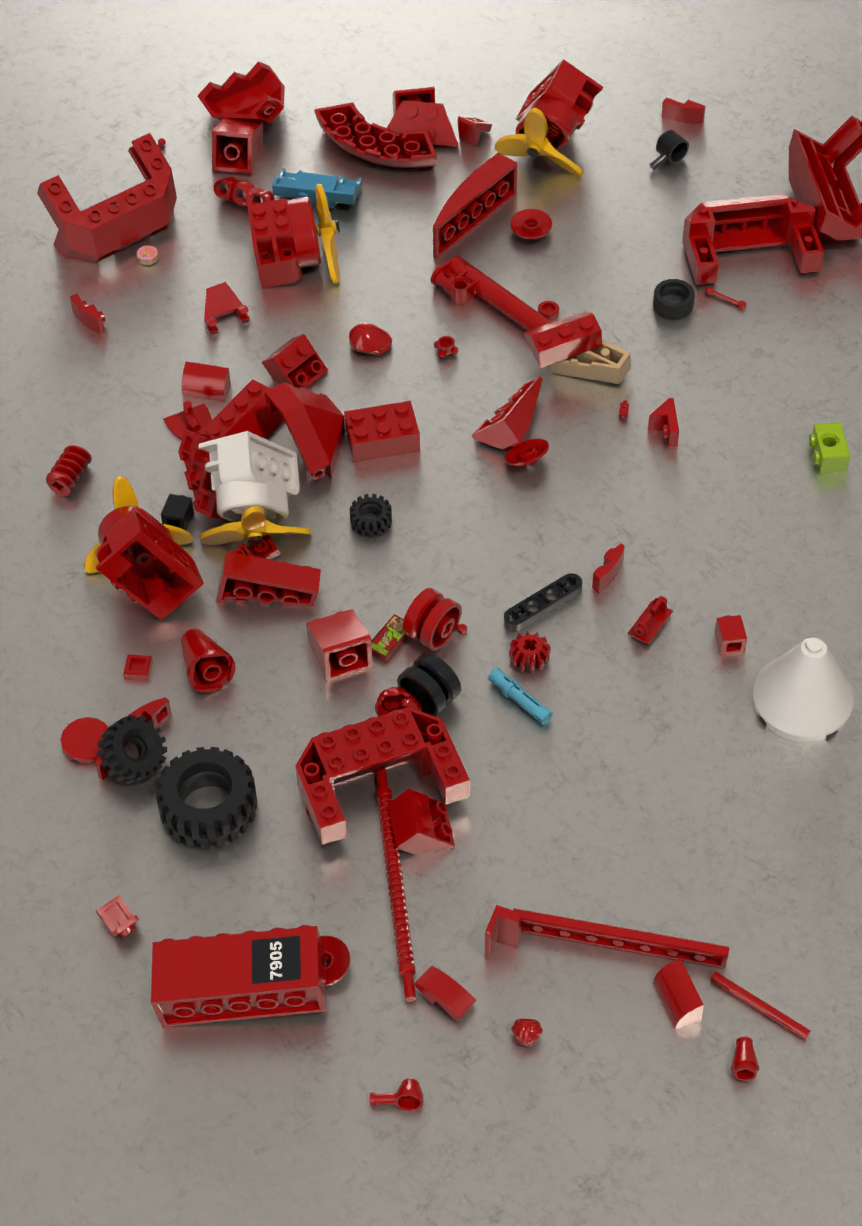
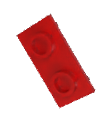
[627,596,673,645]

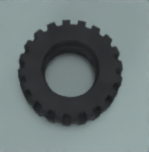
[155,747,258,848]

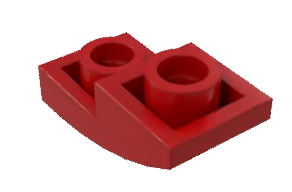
[661,97,706,124]
[70,294,106,334]
[232,535,281,560]
[592,543,625,594]
[413,966,476,1021]

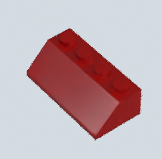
[200,379,285,439]

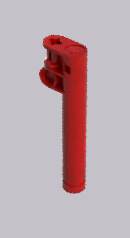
[430,256,552,331]

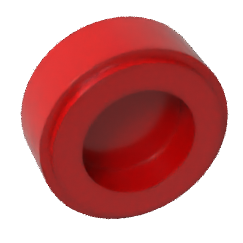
[538,301,559,321]

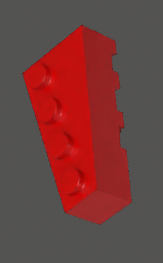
[216,551,321,606]

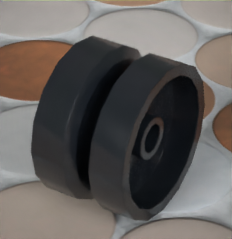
[397,653,461,717]

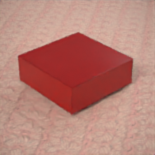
[123,654,153,681]

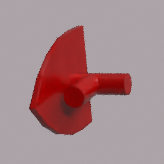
[163,401,212,440]

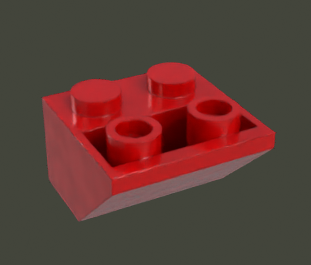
[261,334,328,389]
[388,789,455,854]

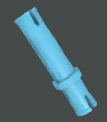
[488,667,553,725]

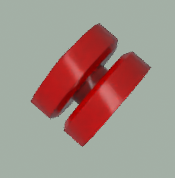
[402,588,462,651]

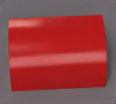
[181,361,231,402]
[653,958,704,1029]

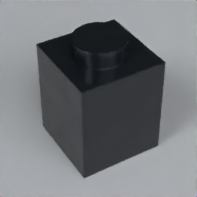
[161,494,194,531]

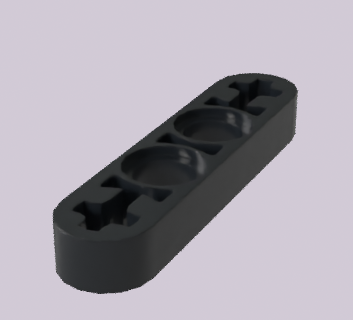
[504,573,582,632]

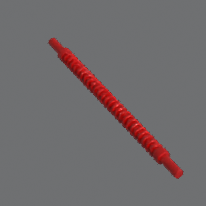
[376,767,416,1002]

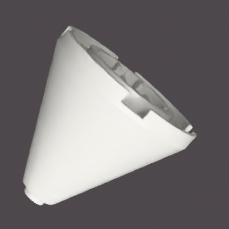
[752,637,854,742]

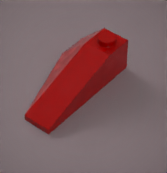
[471,376,543,450]

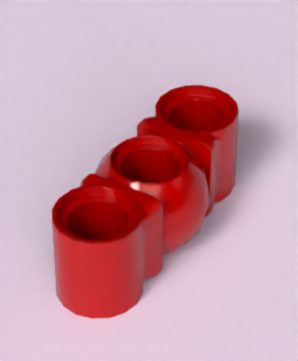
[213,177,275,207]

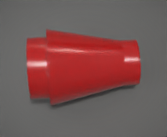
[731,1037,760,1081]

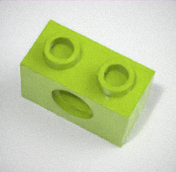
[809,422,850,473]

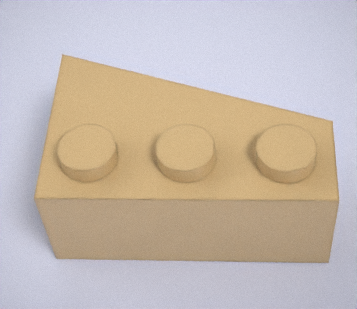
[550,340,631,384]

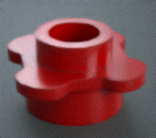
[434,336,458,357]

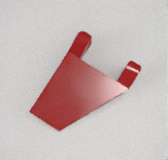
[204,282,250,334]

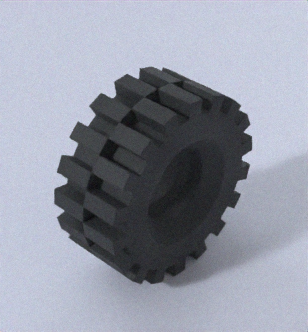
[98,715,167,784]

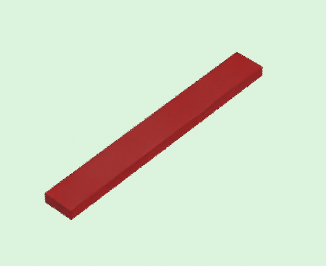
[513,908,730,968]

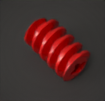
[46,445,92,496]

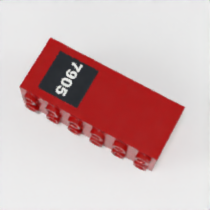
[151,925,327,1027]

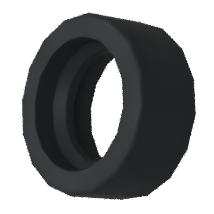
[653,279,695,319]

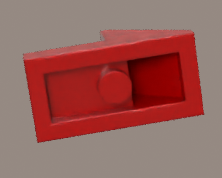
[457,116,492,146]
[648,398,679,447]

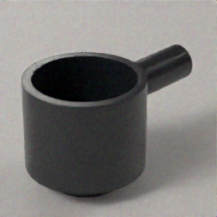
[649,130,689,170]

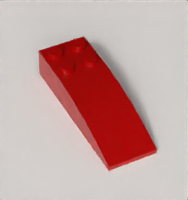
[433,152,517,260]

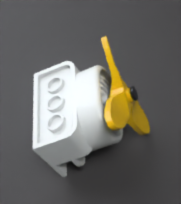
[199,431,311,545]

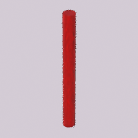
[710,971,811,1040]

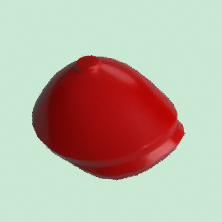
[349,322,392,355]

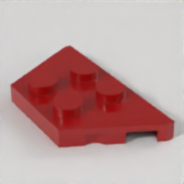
[387,100,459,147]

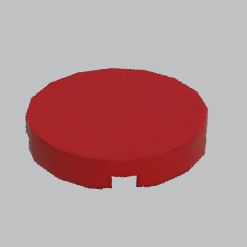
[60,717,108,764]

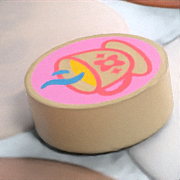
[137,245,159,265]

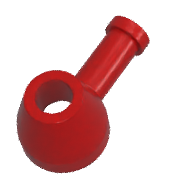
[370,1078,424,1111]

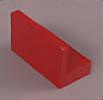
[485,905,522,959]

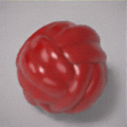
[511,1019,543,1046]

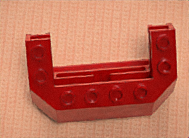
[789,116,862,241]
[37,133,177,263]

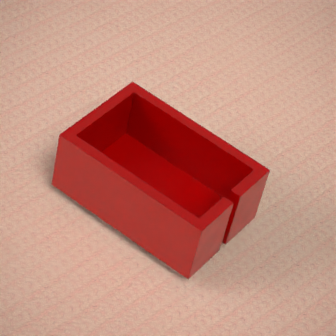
[344,400,420,463]

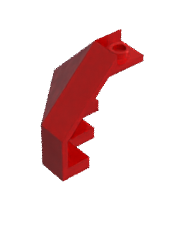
[198,61,285,123]
[265,382,345,484]
[178,430,228,520]

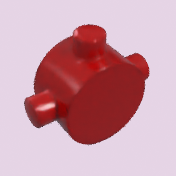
[619,400,629,419]

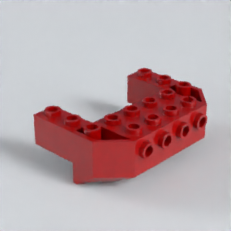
[682,194,824,285]
[295,707,470,845]

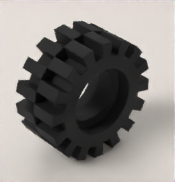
[350,494,392,538]

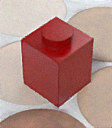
[714,615,747,656]

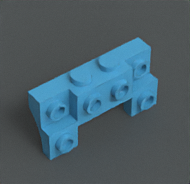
[272,168,362,208]

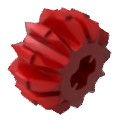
[509,630,551,673]

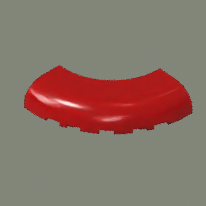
[314,102,437,168]

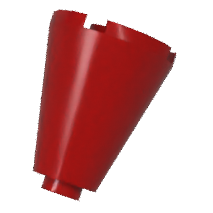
[181,629,236,693]

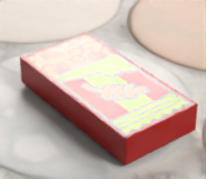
[371,614,409,662]

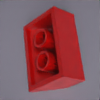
[524,311,602,368]

